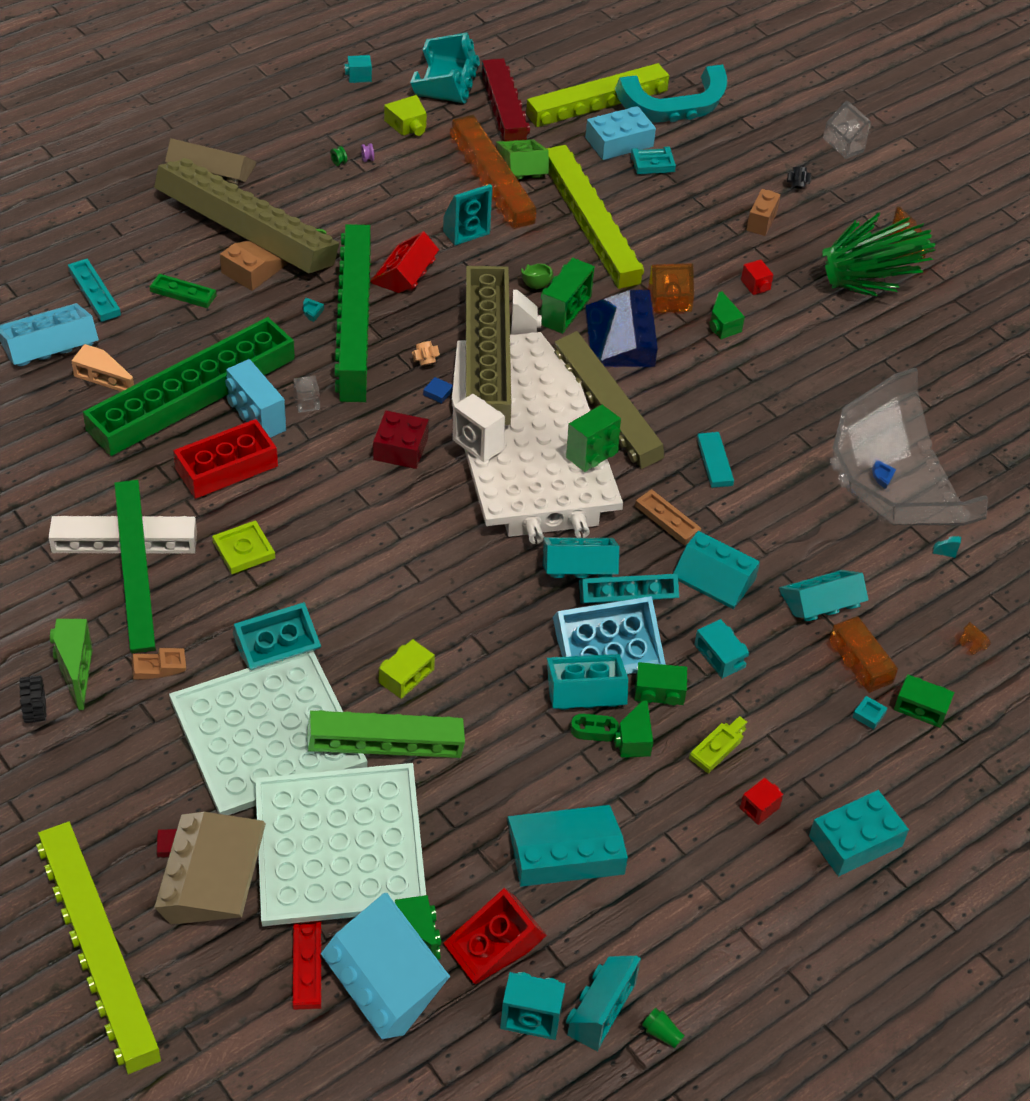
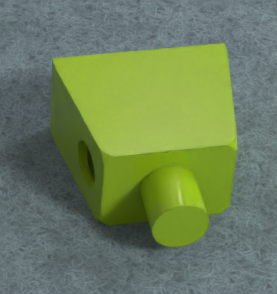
[384,95,427,136]

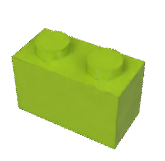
[379,639,435,699]

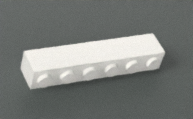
[49,516,197,553]

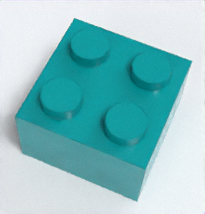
[500,972,566,1040]

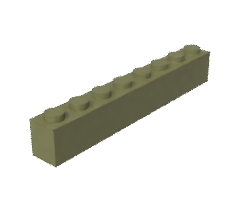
[554,331,664,469]

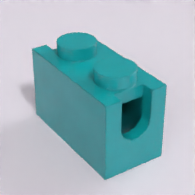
[694,619,749,679]

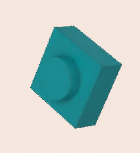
[852,696,888,730]

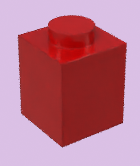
[741,259,774,295]
[740,778,784,825]

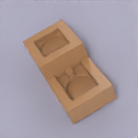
[131,648,186,679]

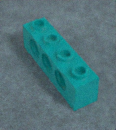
[579,574,679,604]

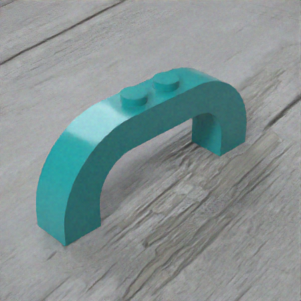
[615,64,727,122]

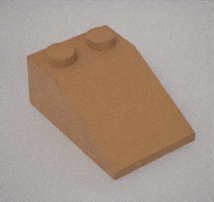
[220,241,289,291]

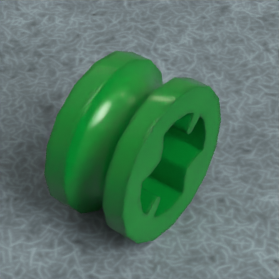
[330,146,348,166]

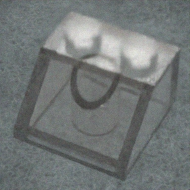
[823,101,871,159]

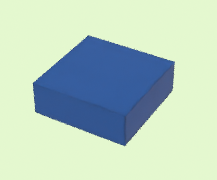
[423,377,453,403]

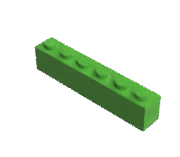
[307,710,465,758]

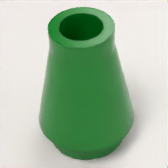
[642,1007,685,1049]

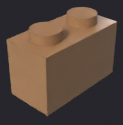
[747,189,781,236]

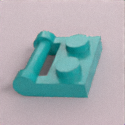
[631,146,676,174]

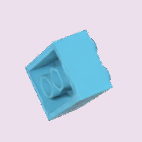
[585,106,656,160]
[225,359,286,438]

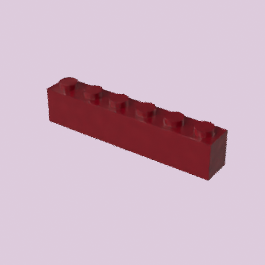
[481,58,530,141]

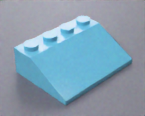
[0,303,99,366]
[553,596,666,674]
[321,893,450,1039]

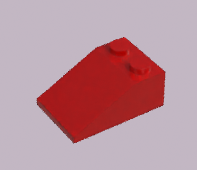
[443,888,547,984]

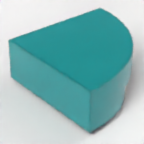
[303,298,324,322]
[933,536,961,558]

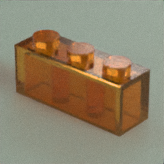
[830,616,898,693]

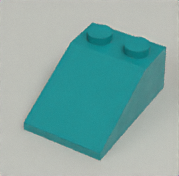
[443,184,492,246]

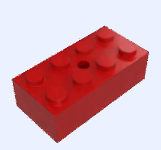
[173,419,278,499]

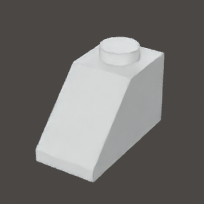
[511,290,542,335]

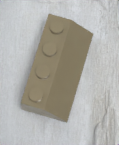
[165,138,257,184]

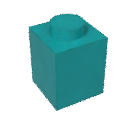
[344,55,372,83]

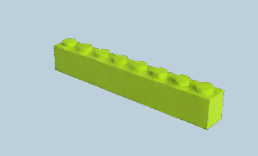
[526,63,670,127]

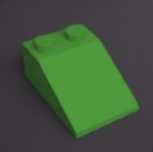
[496,139,549,179]
[50,619,93,710]

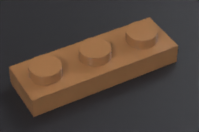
[635,489,701,546]

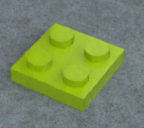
[212,520,275,574]

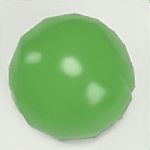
[521,264,554,289]

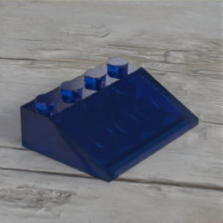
[586,290,658,367]

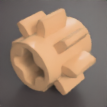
[412,341,440,366]

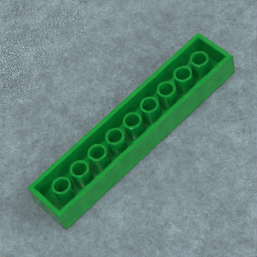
[335,224,371,402]
[83,317,295,456]

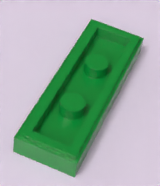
[149,274,217,309]

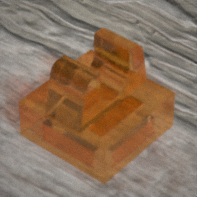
[959,622,991,655]

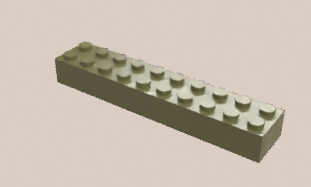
[154,158,339,273]
[466,266,511,425]

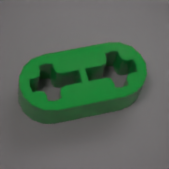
[571,714,619,742]

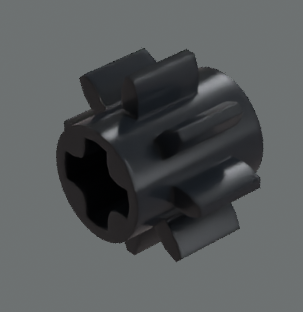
[787,166,812,189]

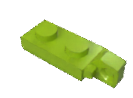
[689,716,747,774]

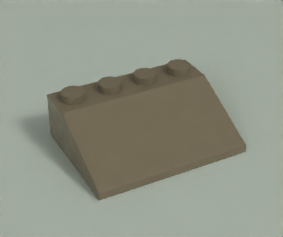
[154,812,266,925]

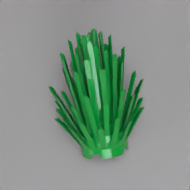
[822,212,936,296]

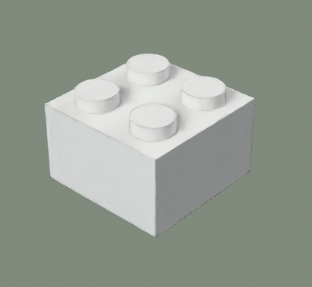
[453,394,505,462]

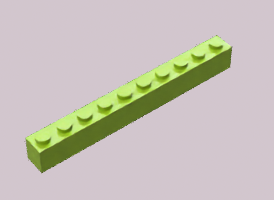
[546,145,644,289]
[36,821,161,1074]

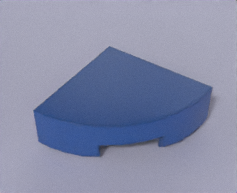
[872,459,896,489]

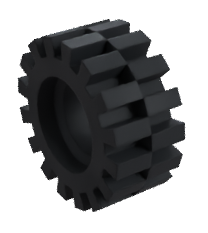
[19,675,47,723]

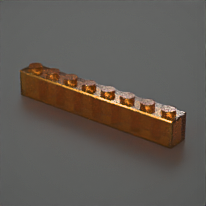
[450,115,536,229]

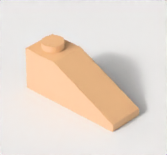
[72,344,134,392]

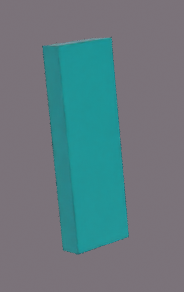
[697,432,734,488]

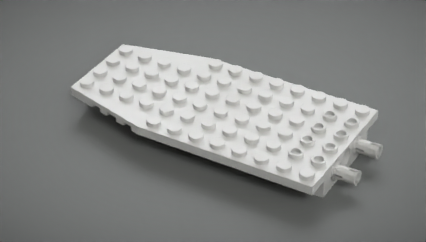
[452,332,623,544]

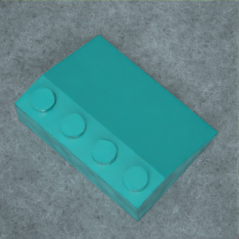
[507,805,628,887]

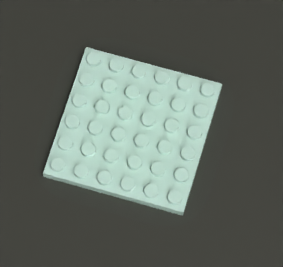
[169,651,367,815]
[255,763,426,926]

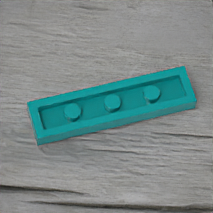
[68,258,121,322]

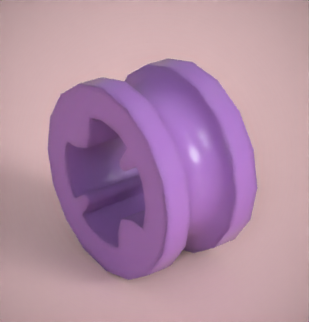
[361,143,374,162]

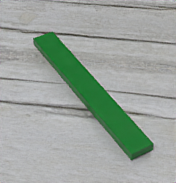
[114,480,156,654]

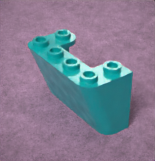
[410,32,480,103]

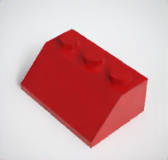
[371,231,439,293]

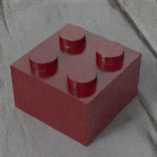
[373,410,429,469]

